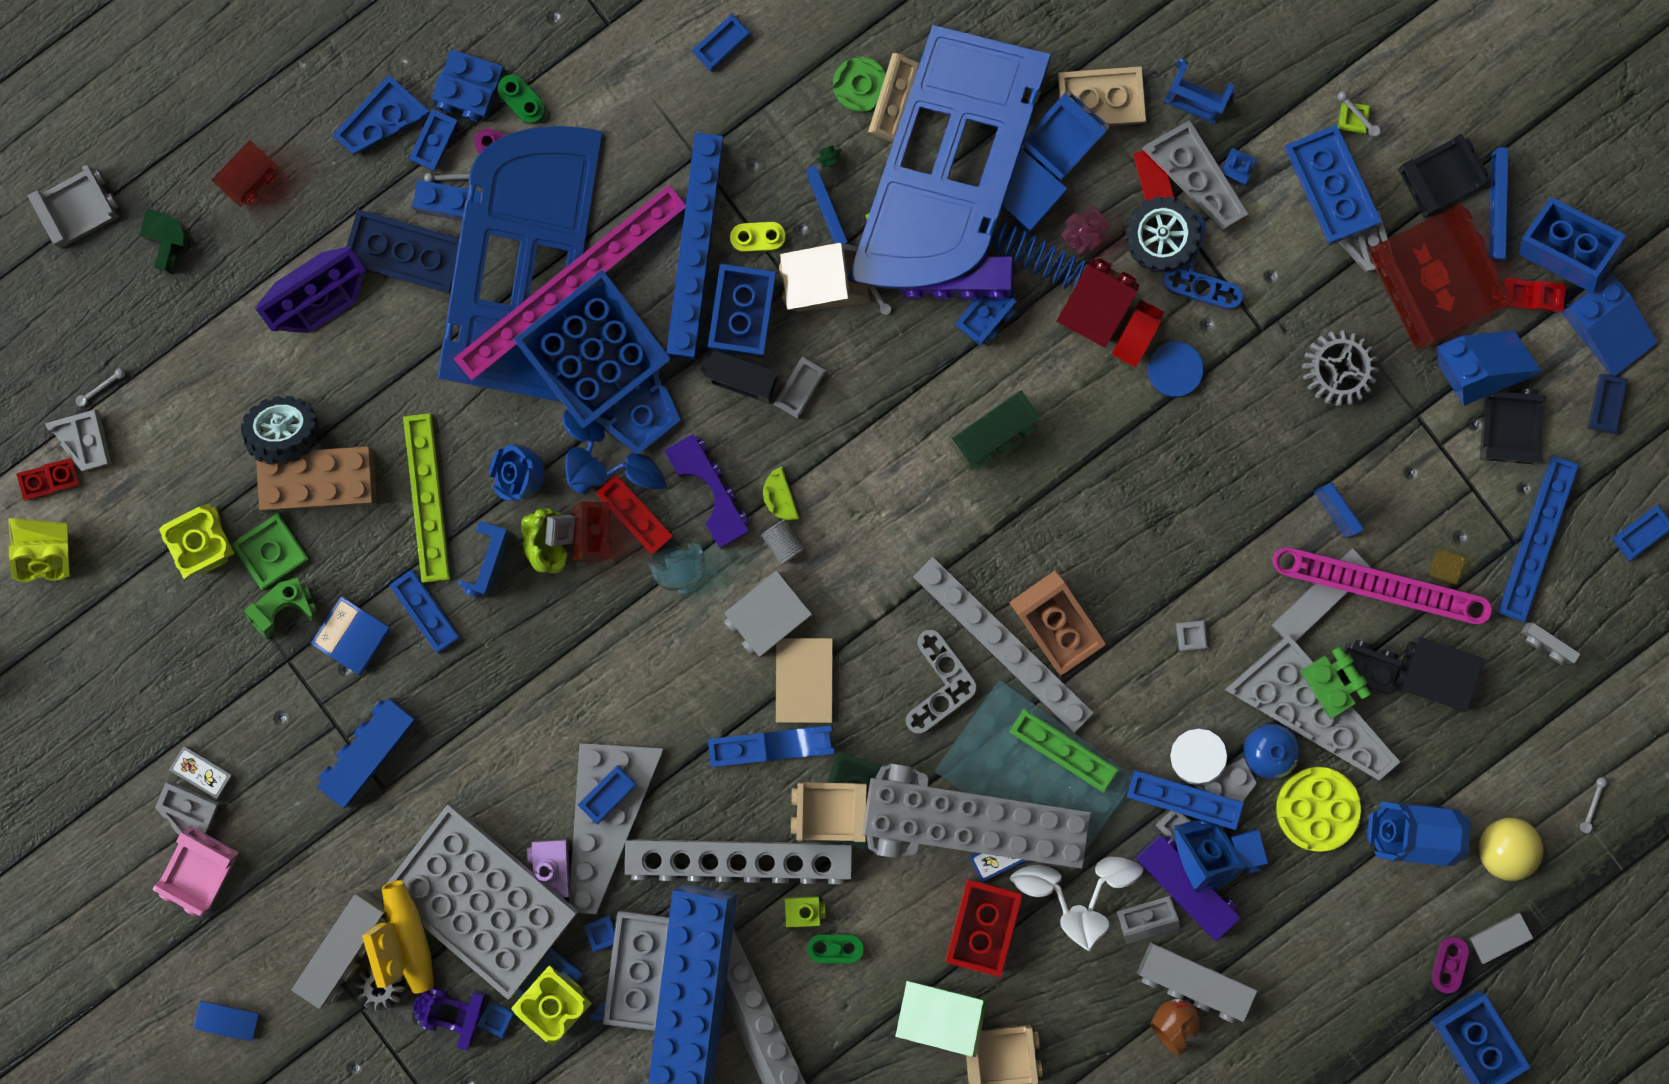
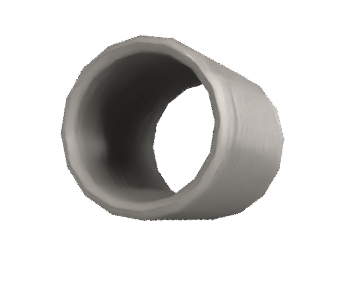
[761,520,805,565]

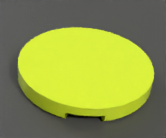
[1276,767,1361,851]

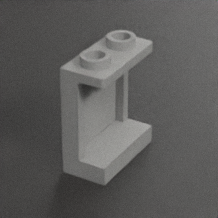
[27,164,119,248]
[724,571,812,657]

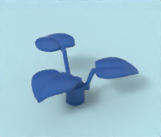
[562,408,666,494]

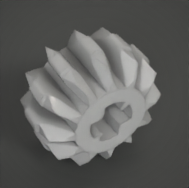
[356,965,405,1011]

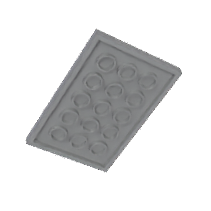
[381,803,579,1000]

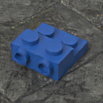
[431,49,504,122]

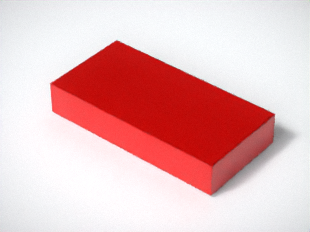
[1133,151,1174,201]

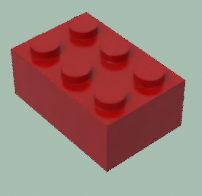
[945,878,1023,977]

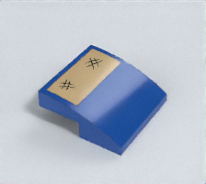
[311,596,392,676]

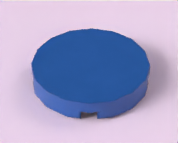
[1147,342,1203,397]

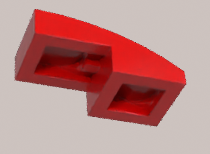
[1502,278,1566,312]

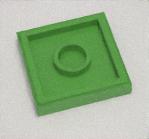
[231,513,310,590]

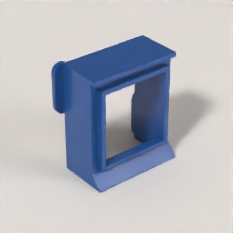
[1164,59,1235,124]

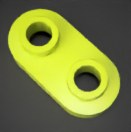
[730,222,786,253]

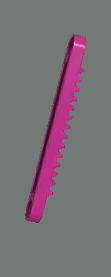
[1272,547,1492,624]

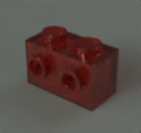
[211,140,279,207]
[572,501,612,562]

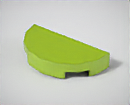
[763,466,799,521]

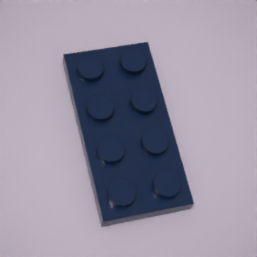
[346,209,460,294]

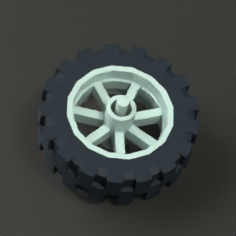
[1126,196,1200,273]
[241,396,319,465]

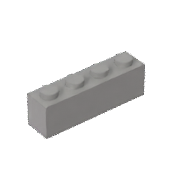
[1137,942,1257,1023]

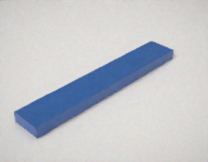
[1497,455,1580,622]

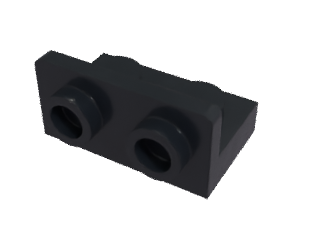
[1336,639,1404,694]

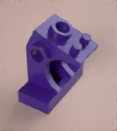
[413,987,487,1051]

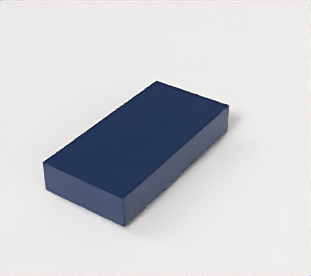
[1587,374,1628,435]

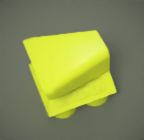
[159,504,234,579]
[8,518,70,582]
[511,965,592,1046]

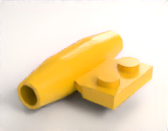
[362,880,434,993]

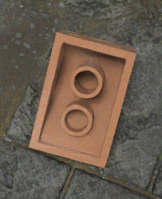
[1009,571,1106,676]

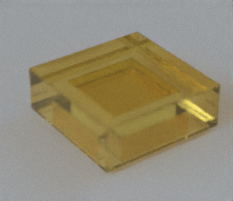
[1428,549,1465,584]

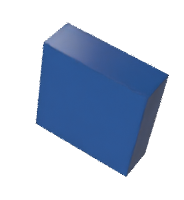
[583,915,615,952]
[477,1000,515,1039]

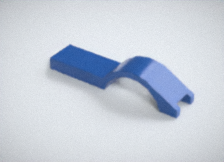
[708,725,835,767]

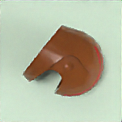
[1150,999,1201,1056]

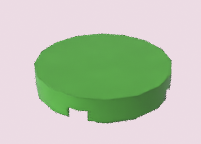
[833,56,886,113]

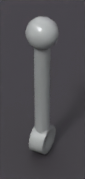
[1337,91,1380,137]
[424,173,470,183]
[868,286,891,315]
[76,368,126,407]
[1580,777,1608,833]

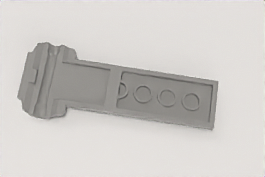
[862,764,1090,868]

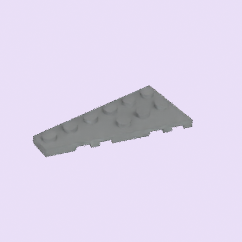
[1224,634,1400,780]
[569,743,664,914]

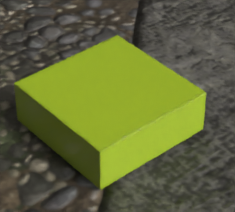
[1338,102,1370,135]

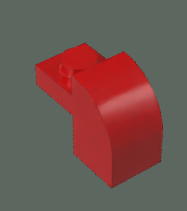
[1111,299,1165,368]

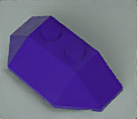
[255,246,366,333]

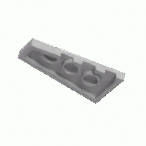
[1142,120,1248,230]

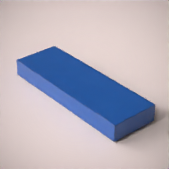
[806,165,847,244]
[389,569,461,654]

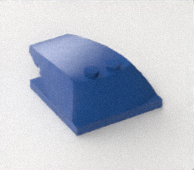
[513,270,681,455]

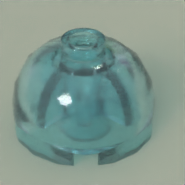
[648,543,706,594]

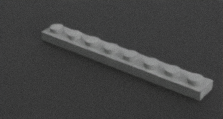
[913,557,1093,733]

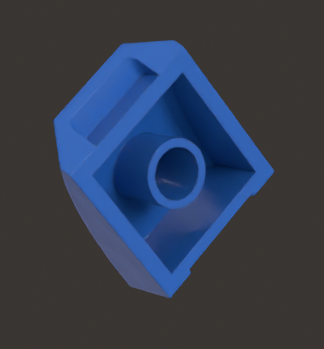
[1174,820,1246,894]

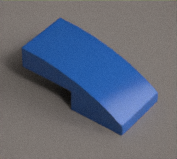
[193,1000,259,1041]

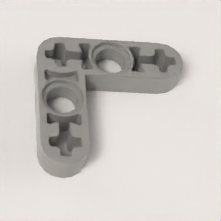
[906,630,976,733]

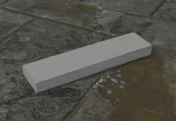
[1271,548,1371,642]

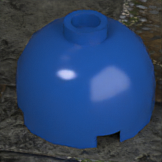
[489,445,545,501]
[1243,724,1300,779]

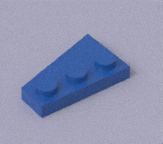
[332,75,430,156]

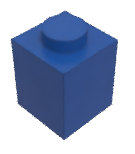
[1228,829,1268,874]

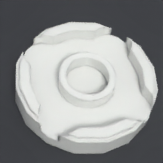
[1170,729,1227,785]

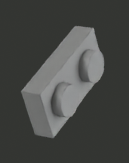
[1520,623,1580,665]

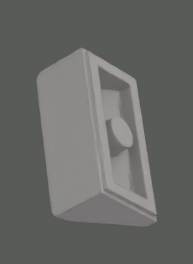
[1117,896,1180,944]

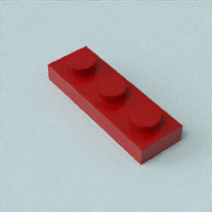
[596,475,673,555]

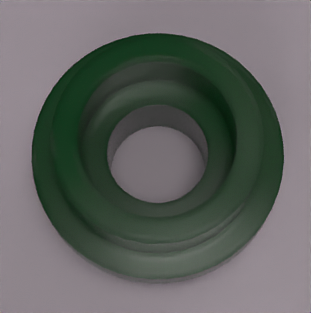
[816,145,842,168]

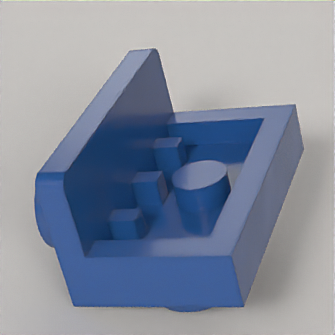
[955,297,1017,346]

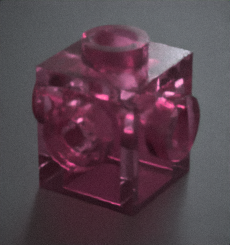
[1061,205,1111,255]

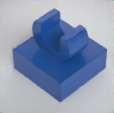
[1221,148,1257,186]

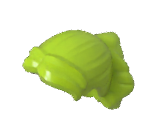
[521,508,568,574]

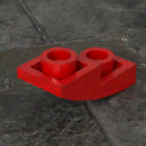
[16,458,79,501]

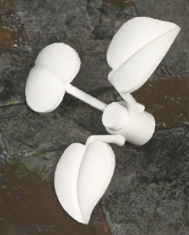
[1010,857,1143,951]

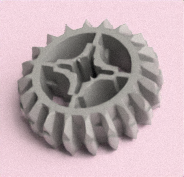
[1302,330,1379,406]

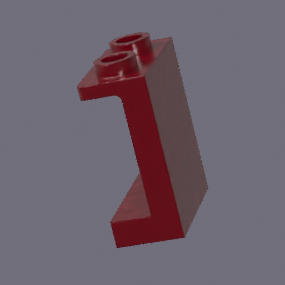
[1056,258,1140,348]

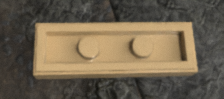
[868,53,920,142]

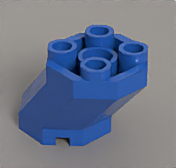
[1367,801,1471,866]

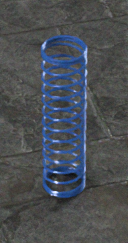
[980,219,1086,290]

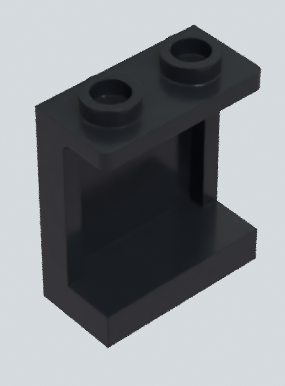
[1397,134,1488,217]
[1479,388,1546,465]
[1396,637,1484,712]

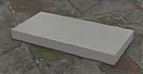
[603,911,669,1031]

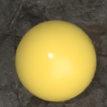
[1479,818,1544,881]

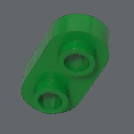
[498,75,545,124]
[807,934,864,963]

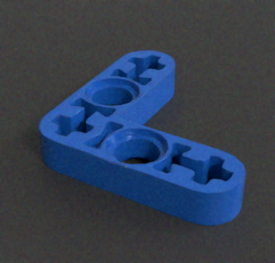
[1163,215,1243,310]

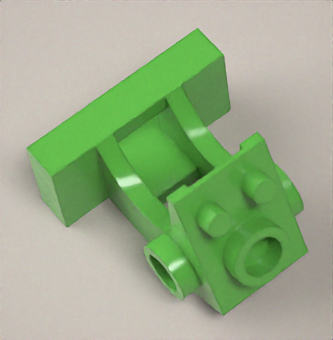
[244,578,316,640]

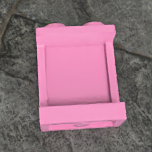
[153,825,239,917]

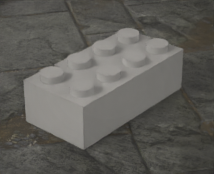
[291,890,387,1009]

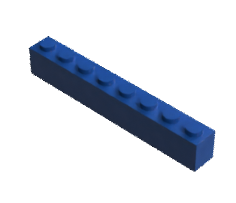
[666,133,724,361]

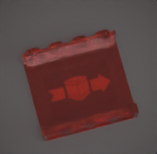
[1367,203,1511,350]

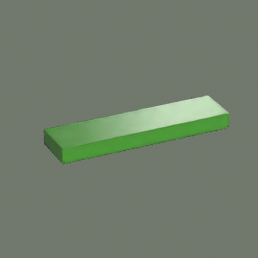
[1009,708,1119,793]

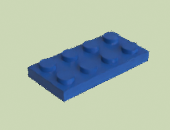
[1284,125,1382,246]

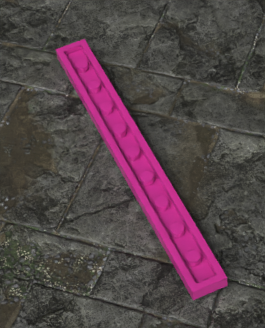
[454,185,686,381]

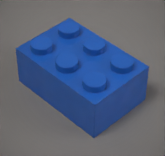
[1519,197,1626,294]
[708,264,776,359]
[1430,991,1531,1084]

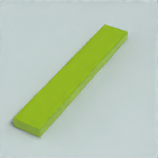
[403,413,451,583]

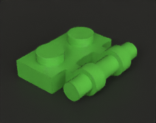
[1300,646,1371,719]

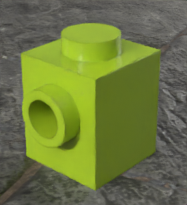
[785,895,825,927]

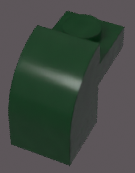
[139,208,190,274]

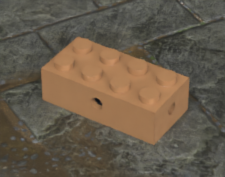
[256,446,377,512]

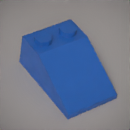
[1561,274,1657,376]
[1437,330,1541,406]

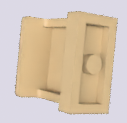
[791,782,867,842]
[966,1025,1043,1084]

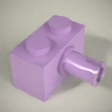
[527,839,570,898]

